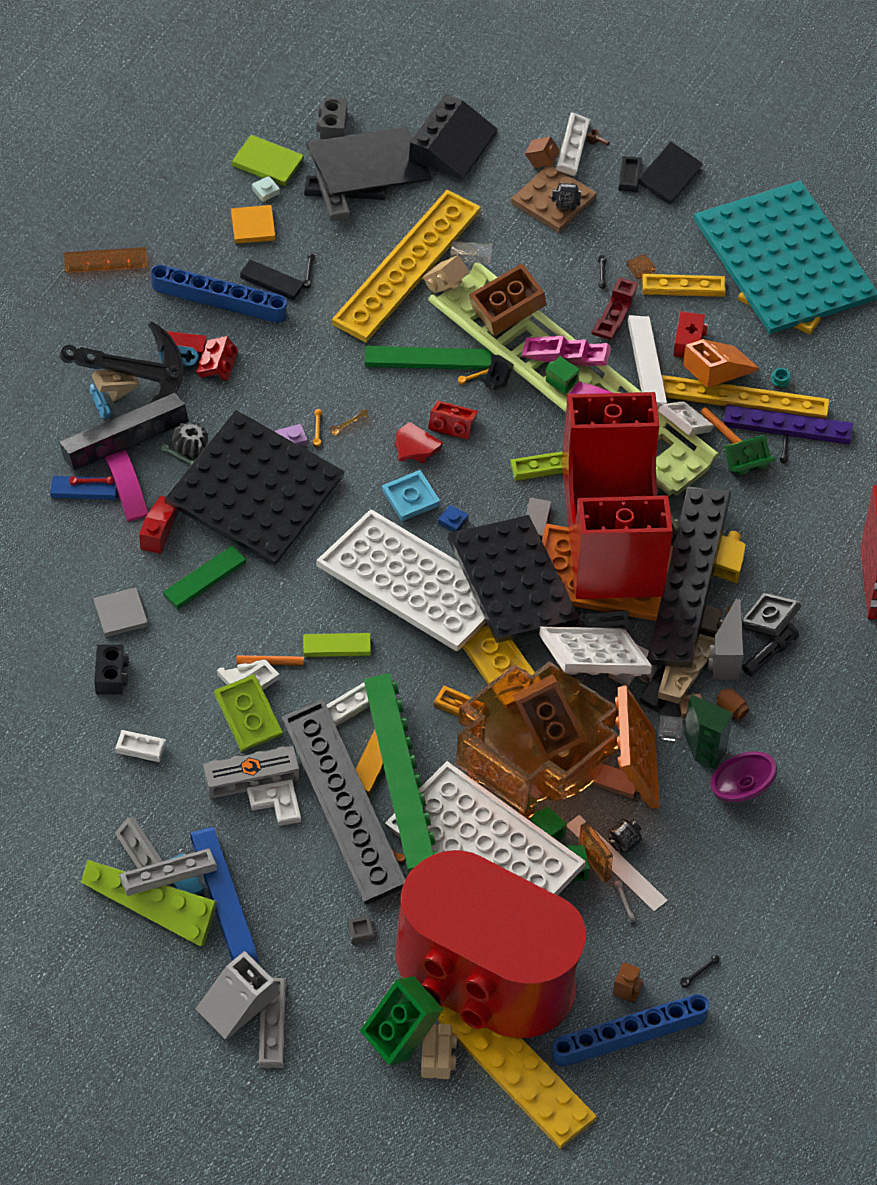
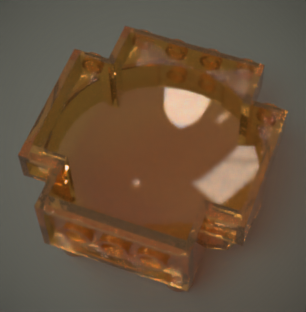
[456,661,619,821]

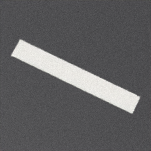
[567,815,668,911]

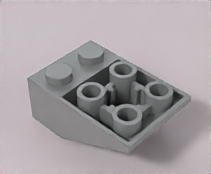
[196,951,280,1040]

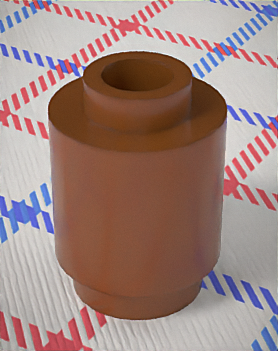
[716,688,750,721]

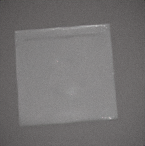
[450,241,493,264]

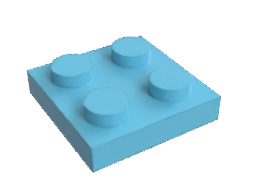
[382,470,440,521]

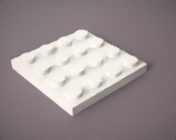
[539,626,652,676]

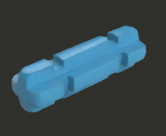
[89,383,112,419]

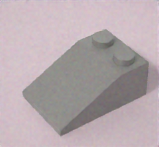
[708,599,743,680]

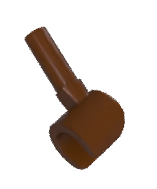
[586,129,610,146]

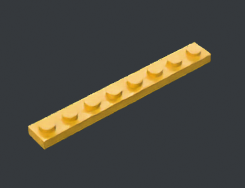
[661,375,829,419]

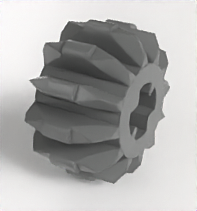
[172,422,209,458]

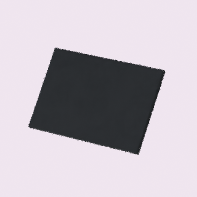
[306,127,432,196]

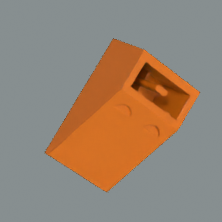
[683,339,759,388]

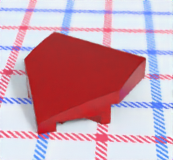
[394,422,443,464]

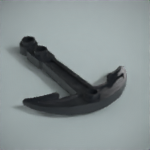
[60,321,184,404]

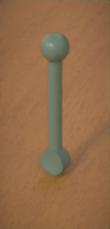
[161,444,195,465]

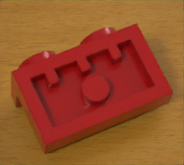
[428,401,478,440]

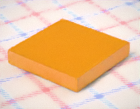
[231,205,275,244]

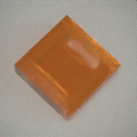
[627,254,656,279]

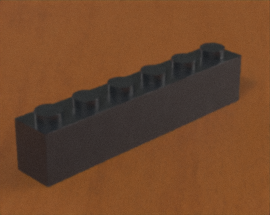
[59,393,189,471]

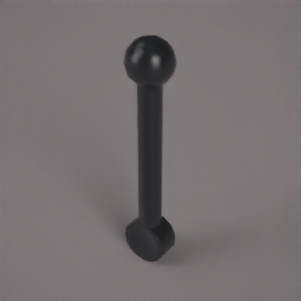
[303,253,315,289]
[598,255,606,289]
[780,433,788,463]
[680,955,720,987]

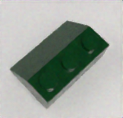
[684,694,733,770]

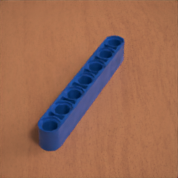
[151,265,287,323]
[190,826,259,964]
[552,994,710,1067]

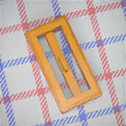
[434,685,484,724]

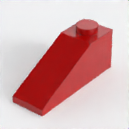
[139,496,178,554]

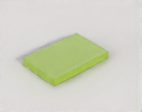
[232,135,304,186]
[213,674,283,752]

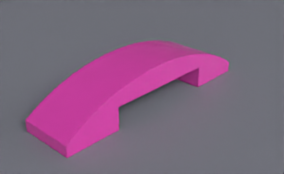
[105,449,148,522]

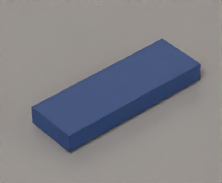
[50,476,117,500]

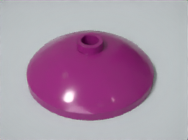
[710,751,777,803]

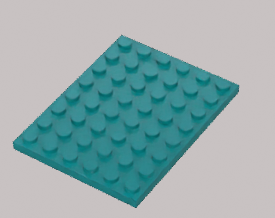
[693,180,877,335]

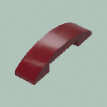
[592,277,638,340]

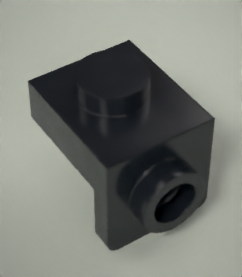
[479,355,514,390]

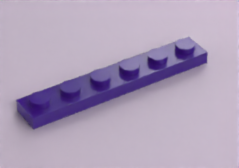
[724,405,853,445]

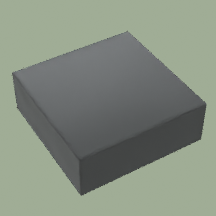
[347,915,375,944]

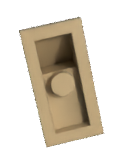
[92,370,140,401]

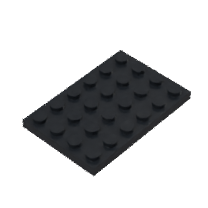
[447,515,579,643]

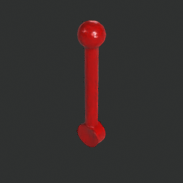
[69,476,114,486]

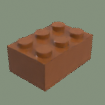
[469,263,547,336]
[512,674,586,761]

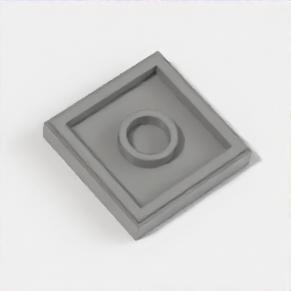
[93,587,148,637]

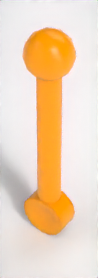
[458,369,489,385]
[313,409,322,448]

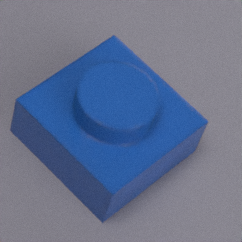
[438,505,468,532]

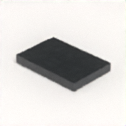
[637,141,703,205]

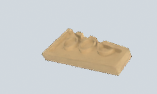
[657,634,715,704]

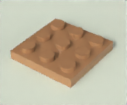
[511,165,597,233]

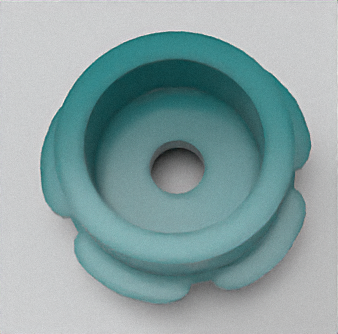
[771,368,791,387]

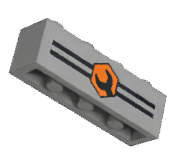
[203,746,299,799]

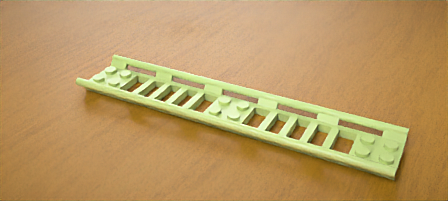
[428,262,719,496]

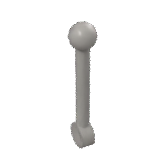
[614,880,635,923]

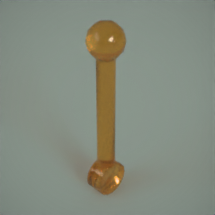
[330,409,369,435]

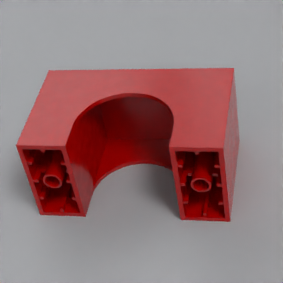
[562,392,672,599]

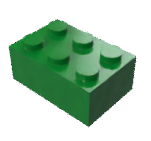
[360,976,444,1065]

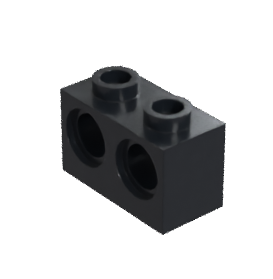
[94,645,129,695]

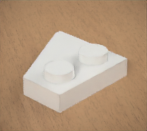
[217,660,279,690]

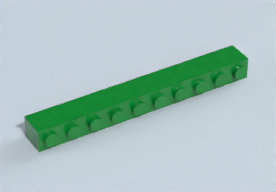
[363,673,438,873]

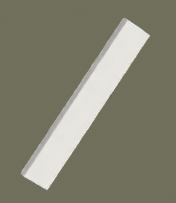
[628,315,667,408]

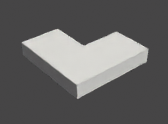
[247,779,301,826]

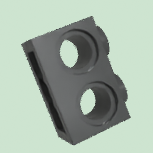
[316,97,348,140]

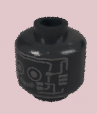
[552,183,581,211]
[607,819,642,853]

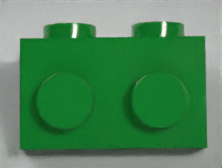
[724,435,775,475]

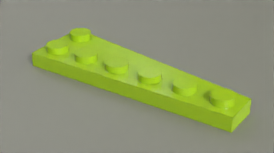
[81,860,218,946]

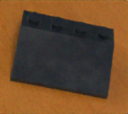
[409,94,498,180]

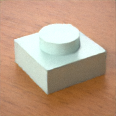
[252,176,280,202]

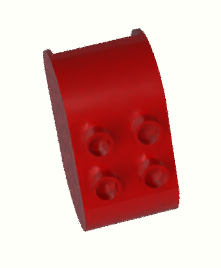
[395,850,586,1038]

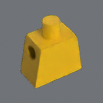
[713,531,746,584]

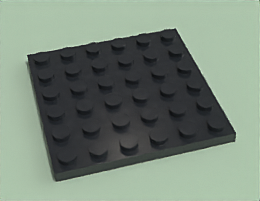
[165,410,345,566]

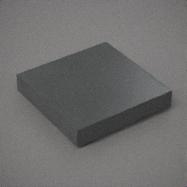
[741,593,802,636]

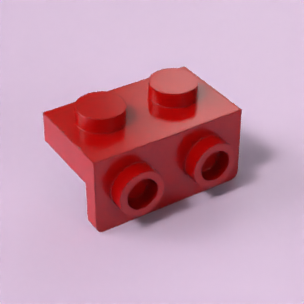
[196,336,238,381]

